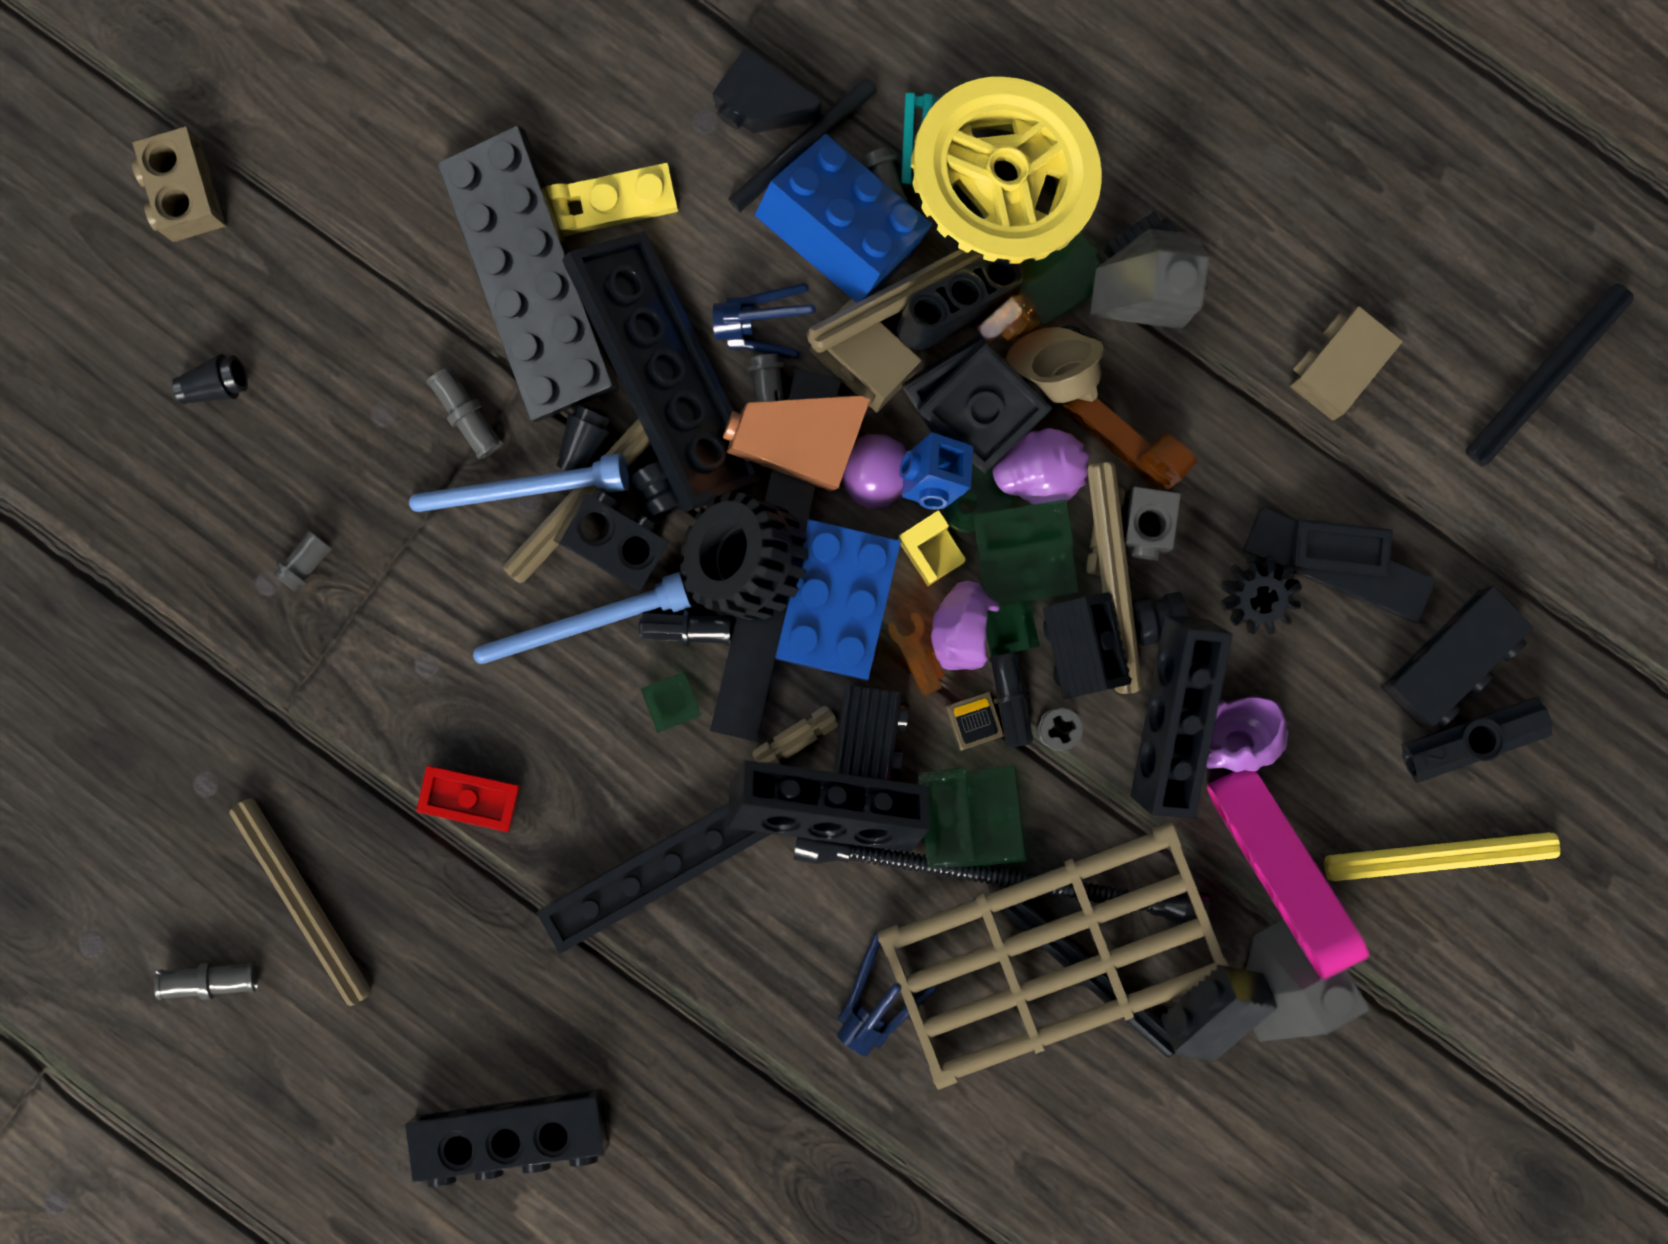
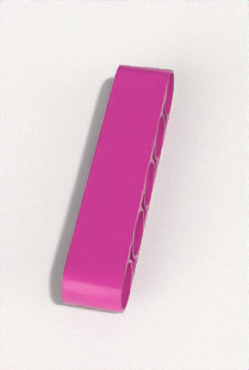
[1206,770,1369,980]

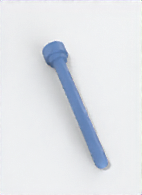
[409,453,629,512]
[473,572,692,664]

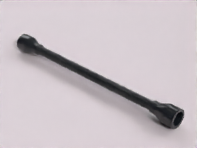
[793,837,1210,926]

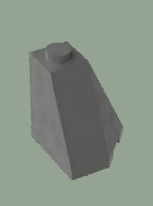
[1089,228,1209,329]
[1245,918,1369,1042]

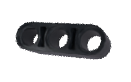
[896,258,1024,350]

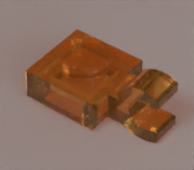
[977,293,1041,343]
[888,612,945,697]

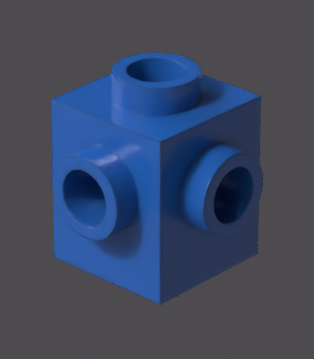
[899,433,974,510]

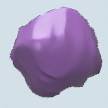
[993,428,1091,508]
[931,581,1000,670]
[1206,695,1289,772]

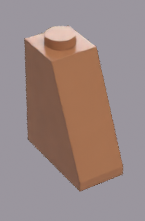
[723,396,870,492]

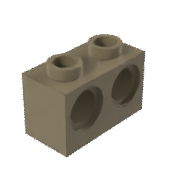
[131,126,226,242]

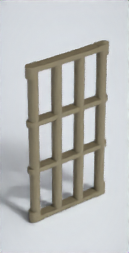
[877,821,1228,1090]

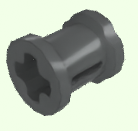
[1036,708,1083,751]

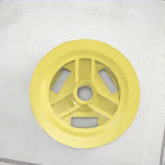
[911,77,1102,264]

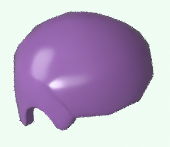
[841,433,907,509]

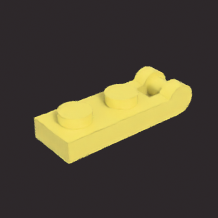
[546,163,678,237]

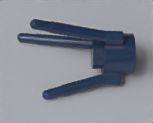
[713,283,816,358]
[837,932,937,1057]

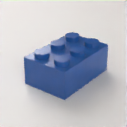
[754,133,932,303]
[775,519,901,681]

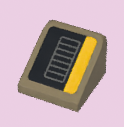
[945,692,1004,751]

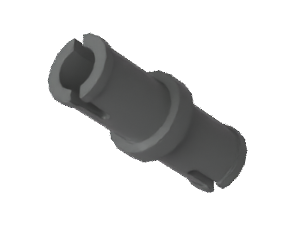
[426,366,504,460]
[154,962,258,1000]

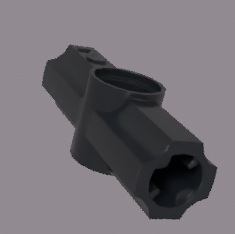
[1401,697,1553,783]

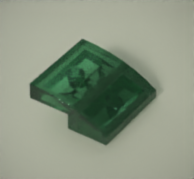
[972,499,1079,606]
[918,765,1027,868]

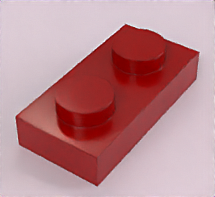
[416,765,521,832]

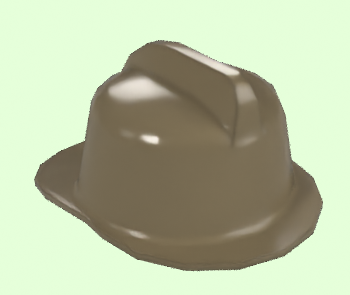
[1006,327,1104,403]

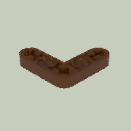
[1062,398,1197,491]

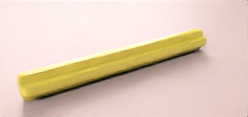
[1324,832,1561,881]

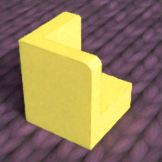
[898,510,965,586]

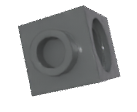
[1123,487,1181,560]

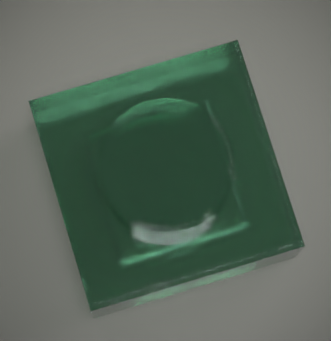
[986,600,1040,657]
[641,672,702,733]

